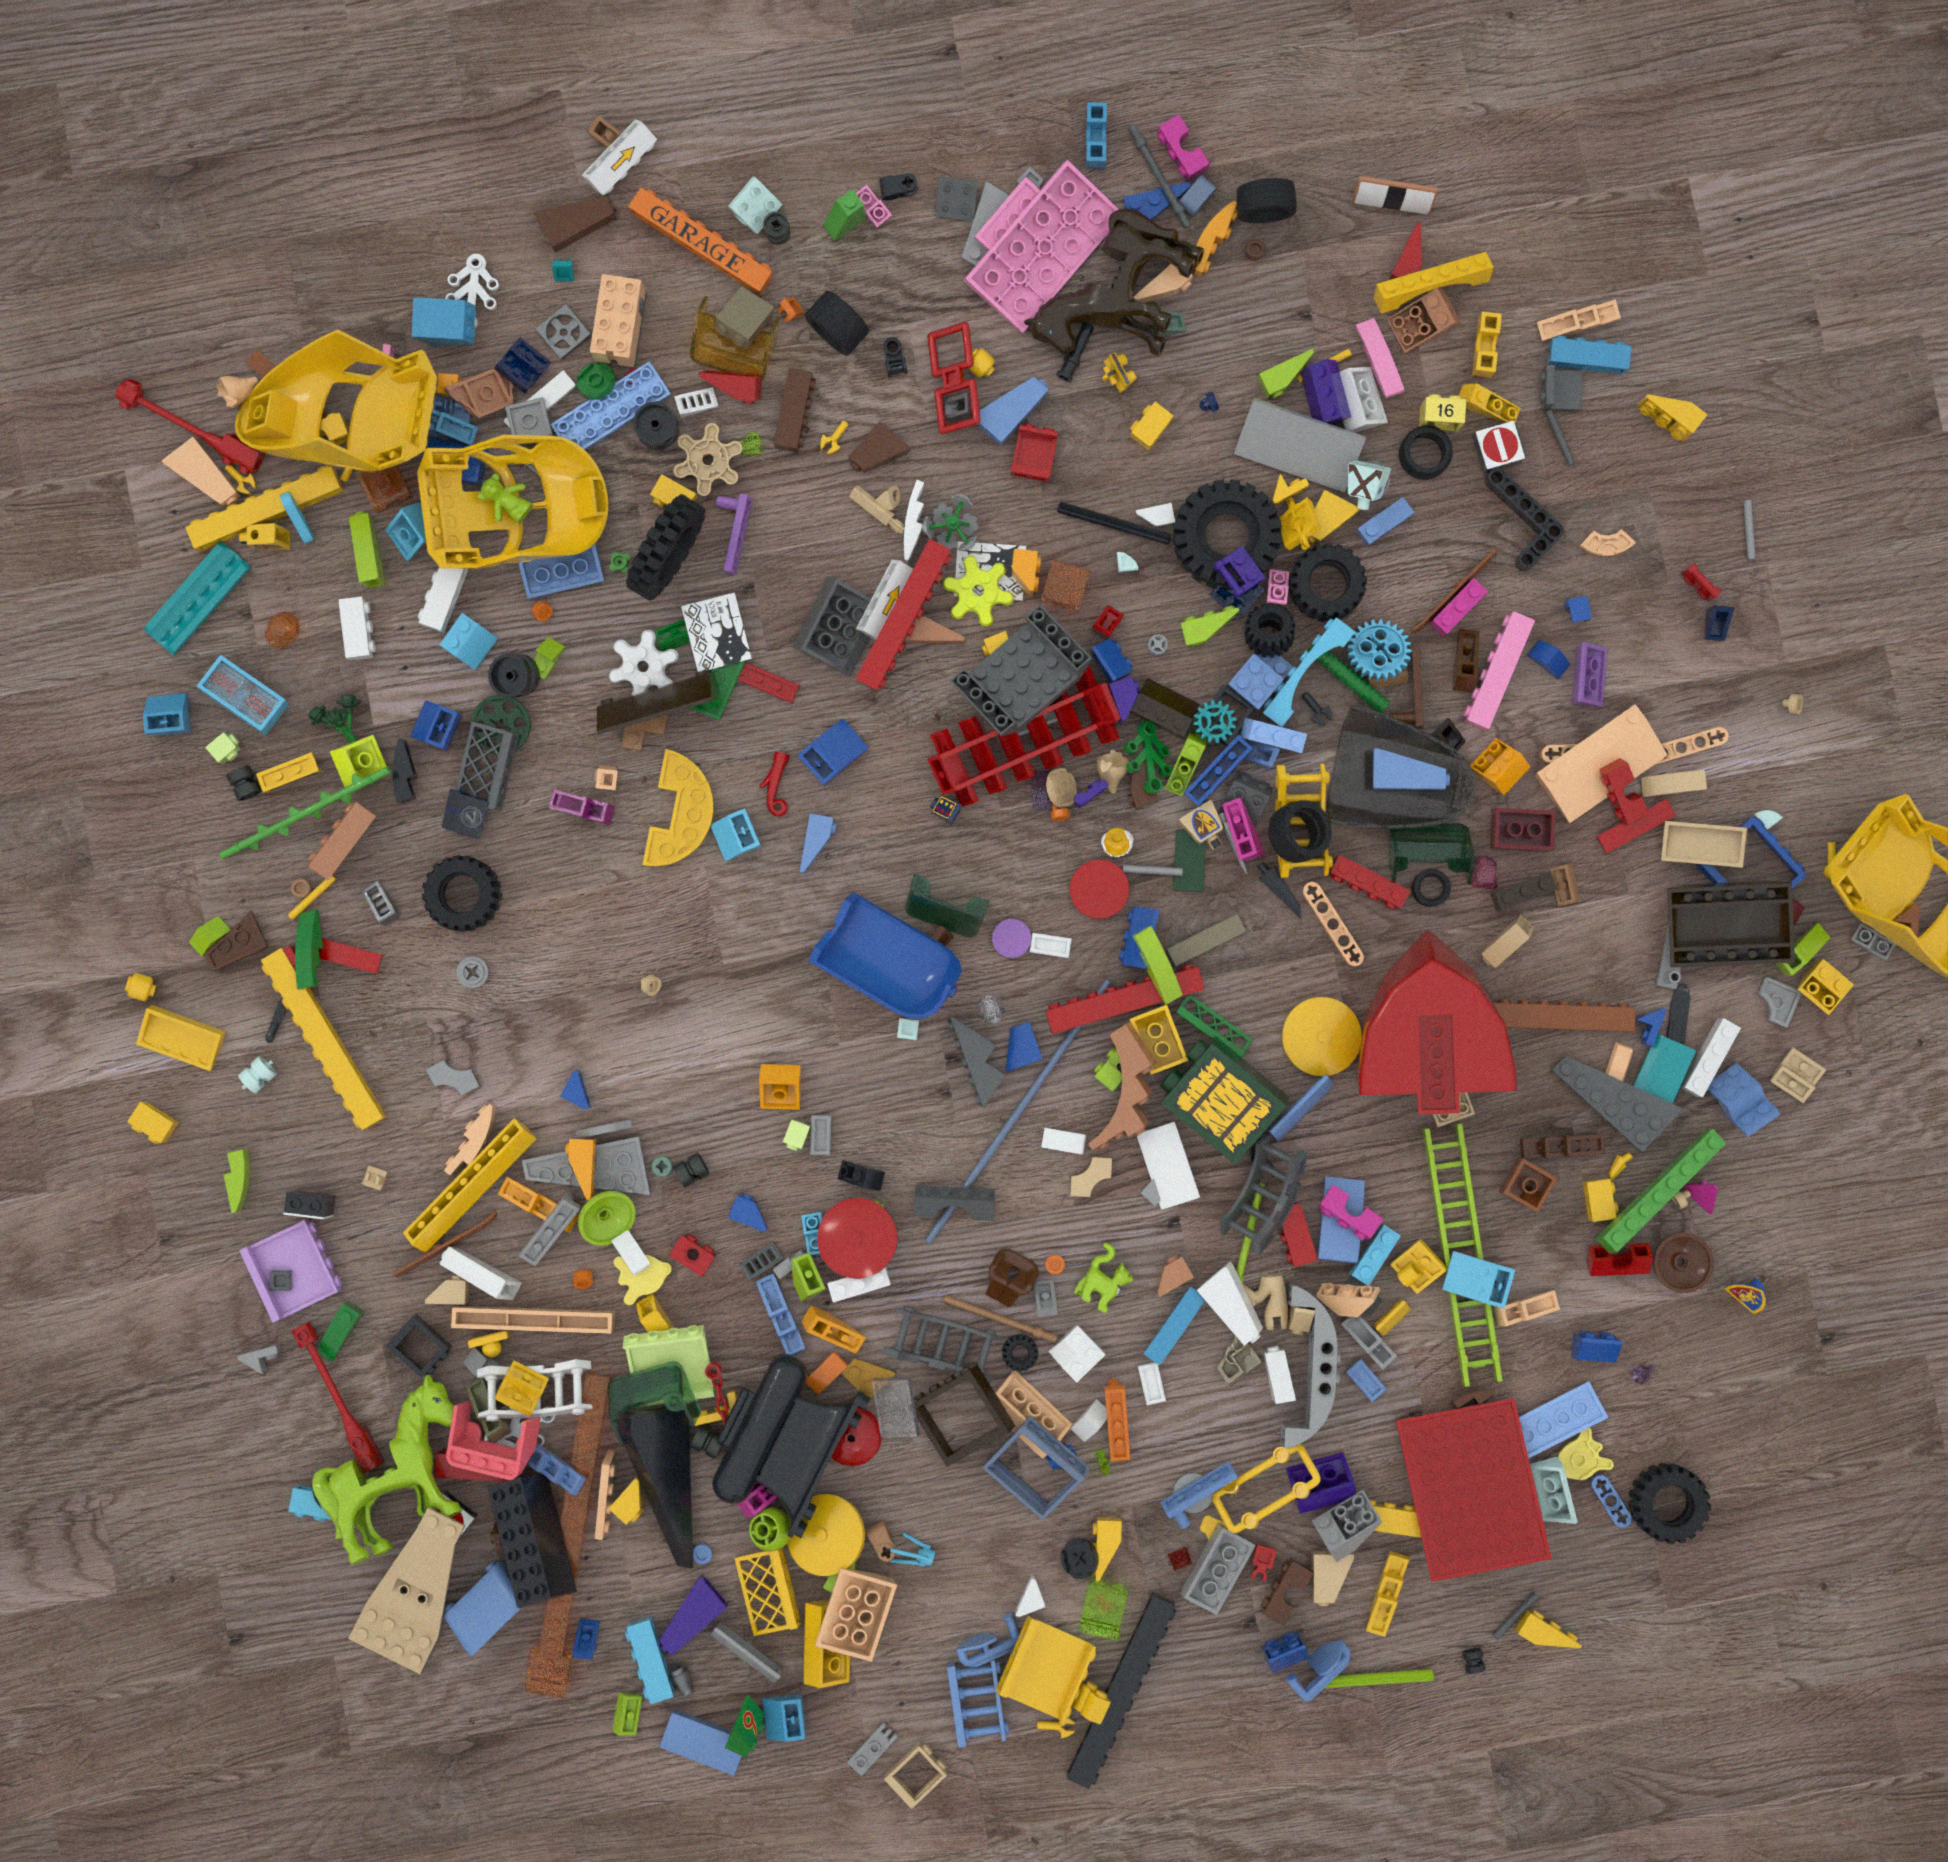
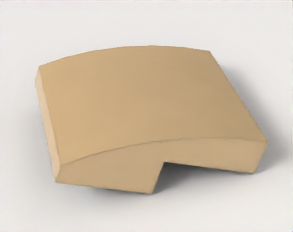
[1770,1046,1826,1103]

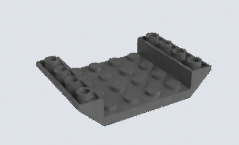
[950,605,1092,736]

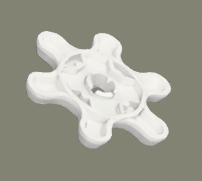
[609,630,679,695]

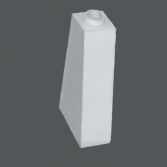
[440,1247,522,1300]
[1197,1262,1263,1345]

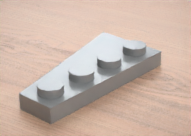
[962,181,1009,266]

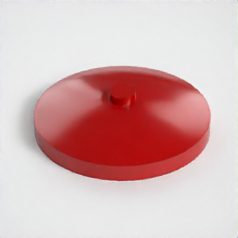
[817,1198,898,1279]

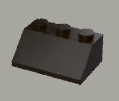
[1130,678,1200,739]

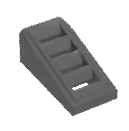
[739,1242,784,1281]

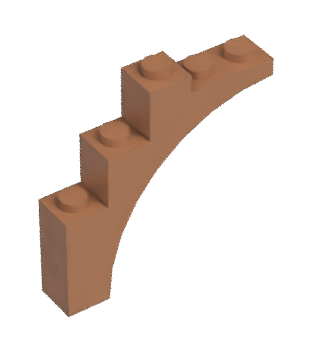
[1088,1022,1156,1150]

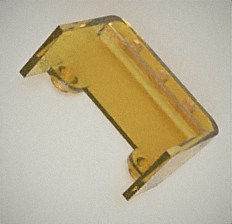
[690,296,780,381]

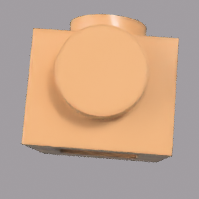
[594,765,618,790]

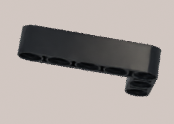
[1485,468,1564,571]

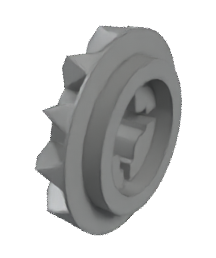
[457,956,489,988]

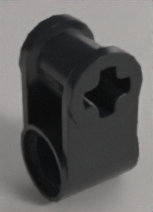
[879,173,918,201]
[884,337,908,378]

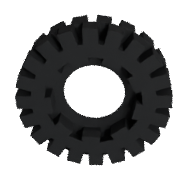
[1173,479,1282,590]
[626,494,706,601]

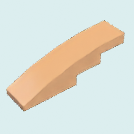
[1537,299,1621,341]

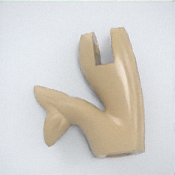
[1243,1274,1288,1331]

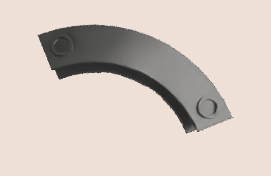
[1220,1132,1307,1255]
[882,1306,1003,1383]

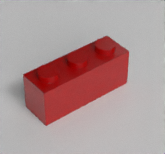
[1280,1202,1318,1267]

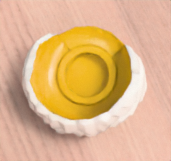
[1101,827,1134,857]

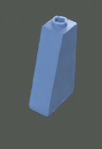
[977,377,1048,446]
[1373,748,1450,790]

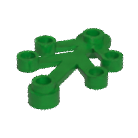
[1124,721,1172,795]

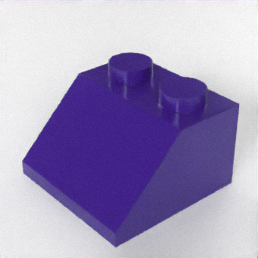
[1108,676,1140,726]

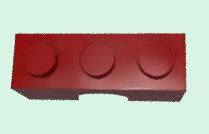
[1599,758,1649,824]
[1586,1243,1653,1276]

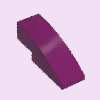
[548,789,615,825]

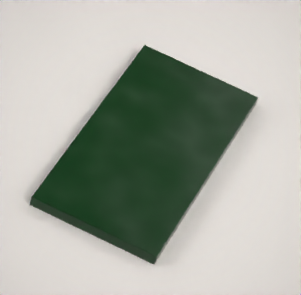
[1173,830,1205,892]

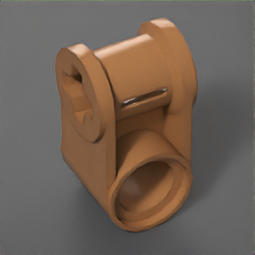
[865,1520,897,1562]

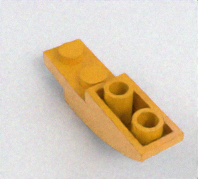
[1194,201,1238,278]

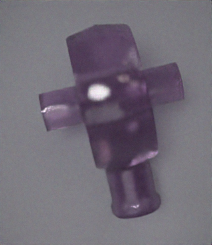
[1632,1365,1655,1384]

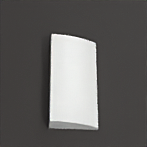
[1137,1121,1200,1210]

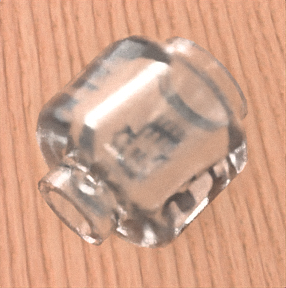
[977,994,1006,1025]

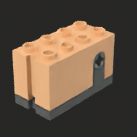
[590,274,647,369]

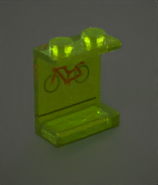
[1079,1579,1129,1641]

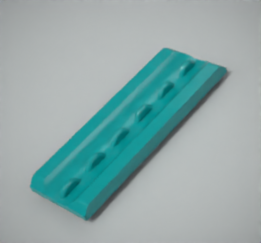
[144,541,252,656]

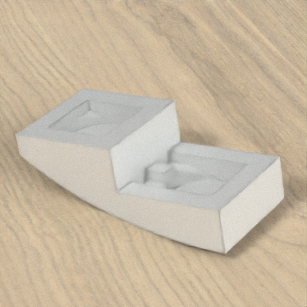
[1041,1128,1087,1154]
[611,1230,651,1276]

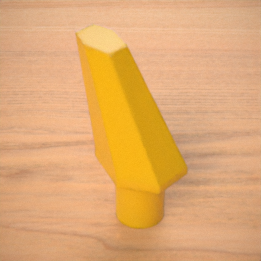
[1608,1152,1633,1181]

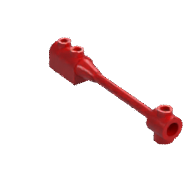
[115,378,266,475]
[291,1322,385,1473]

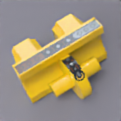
[1102,352,1137,393]

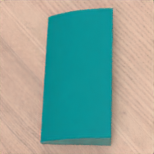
[1633,1034,1696,1104]

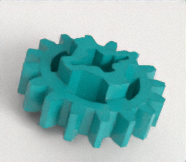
[1193,700,1237,744]

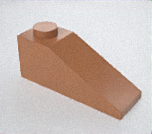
[905,617,965,644]

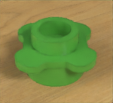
[609,552,630,573]

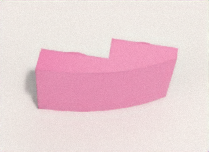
[856,184,892,228]
[1267,569,1289,605]

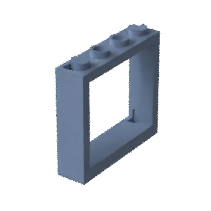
[982,1415,1090,1520]

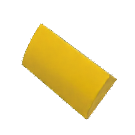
[136,1005,226,1071]

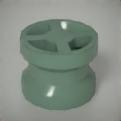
[652,1156,673,1177]

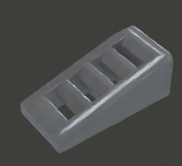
[362,881,400,926]

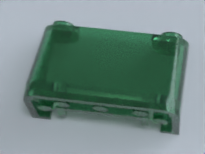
[904,873,990,938]

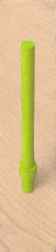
[1236,1182,1266,1285]

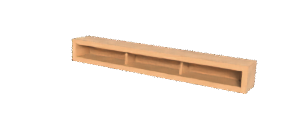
[451,1306,615,1334]

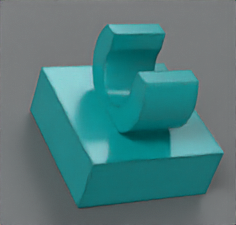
[552,258,575,281]

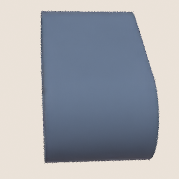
[1179,175,1217,217]

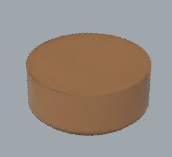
[291,878,312,898]

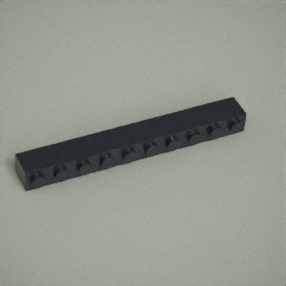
[1066,1592,1177,1789]

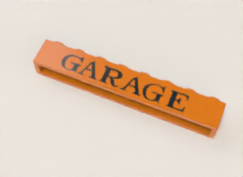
[628,188,774,297]

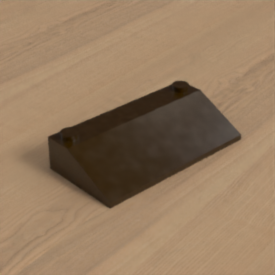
[597,669,719,735]

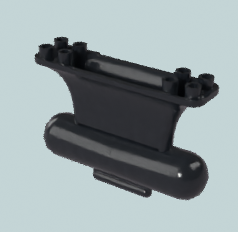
[712,1354,871,1538]

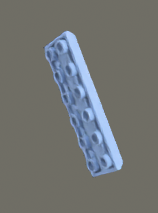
[550,361,671,451]

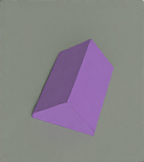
[1572,642,1607,707]

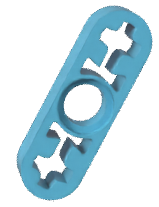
[280,491,315,544]

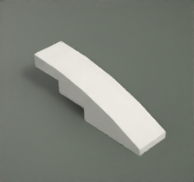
[904,480,924,564]

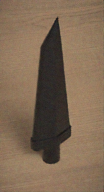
[1257,862,1302,920]

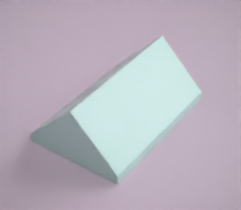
[1530,1457,1578,1524]

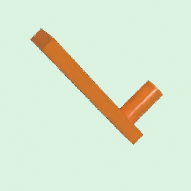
[1104,1378,1131,1462]

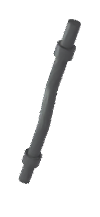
[1128,124,1191,229]

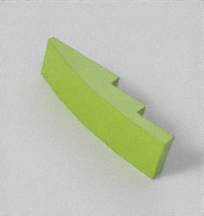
[1133,926,1183,1005]

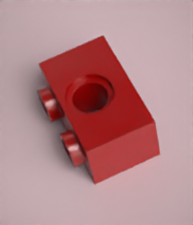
[668,1233,717,1277]

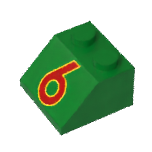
[725,1695,765,1758]

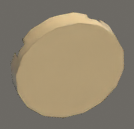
[1046,768,1077,807]

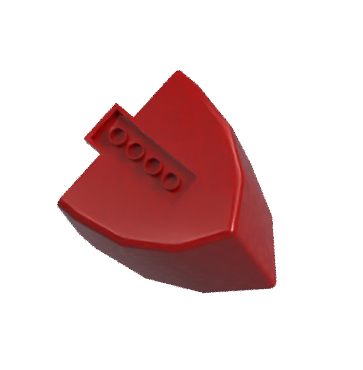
[1357,931,1517,1114]

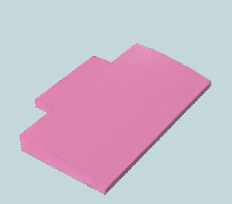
[963,160,1119,333]

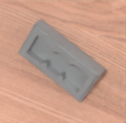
[810,1115,832,1155]

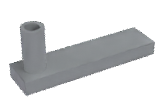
[1655,923,1681,990]
[519,1191,580,1266]

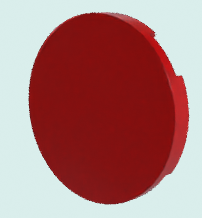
[1070,860,1129,919]

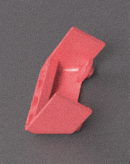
[446,1401,541,1480]

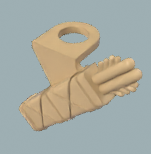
[849,485,905,534]

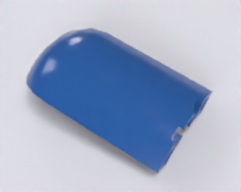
[809,892,962,1019]

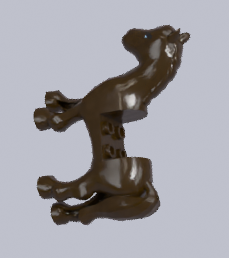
[1024,208,1204,357]

